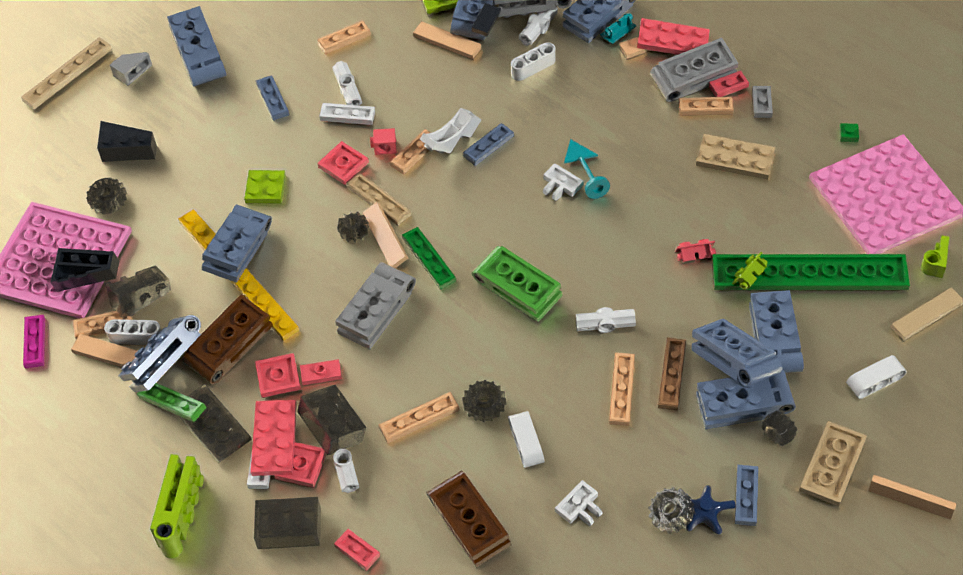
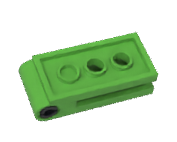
[472,246,563,322]

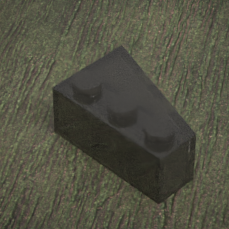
[105,265,171,320]

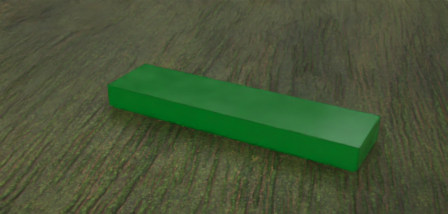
[402,227,456,290]

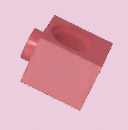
[370,128,397,155]

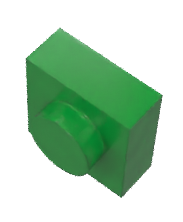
[839,123,859,142]

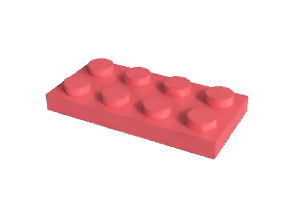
[637,18,710,55]
[251,400,297,476]

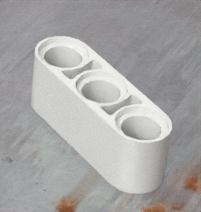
[511,43,555,81]
[104,319,161,345]
[846,355,907,399]
[508,411,545,468]

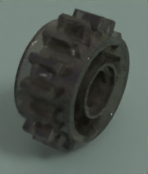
[86,177,127,214]
[462,380,506,422]
[648,487,695,534]

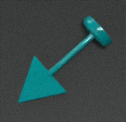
[564,139,610,199]

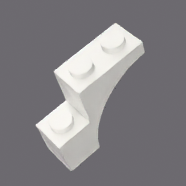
[420,108,481,154]

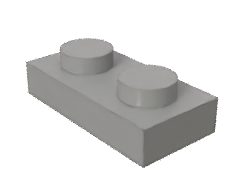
[752,86,773,118]

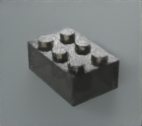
[297,384,366,455]
[254,497,321,549]

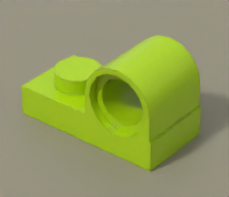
[921,235,949,278]

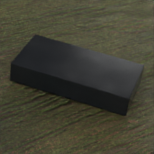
[472,3,501,37]

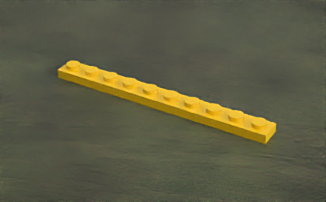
[178,209,299,341]

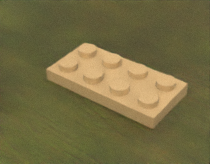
[696,134,776,179]
[799,421,867,506]

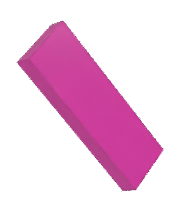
[23,315,45,369]

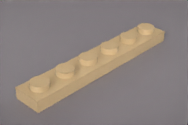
[21,37,112,110]

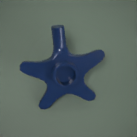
[679,485,736,535]

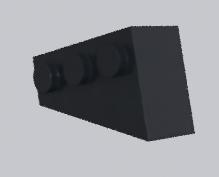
[97,121,157,162]
[50,248,120,292]

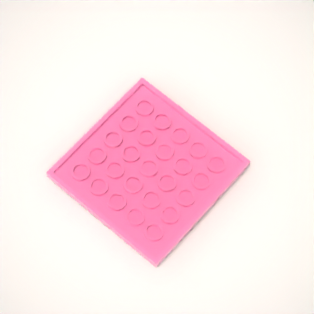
[809,134,963,254]
[0,202,132,318]

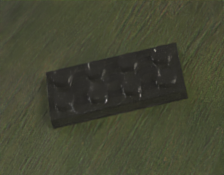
[179,384,252,463]

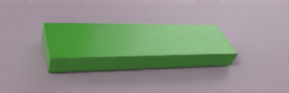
[137,383,206,422]

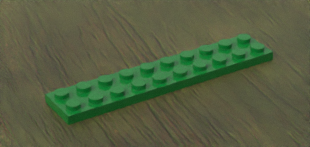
[712,254,910,290]

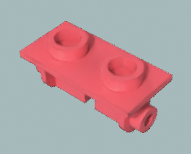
[675,239,716,263]

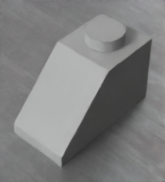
[110,52,152,86]

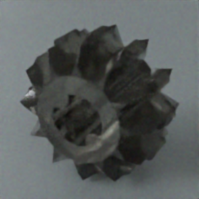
[337,211,369,243]
[761,410,798,446]

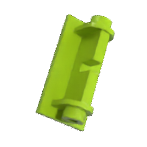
[732,252,767,290]

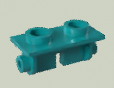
[600,13,636,44]

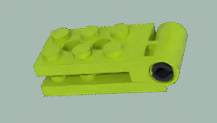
[150,454,204,558]

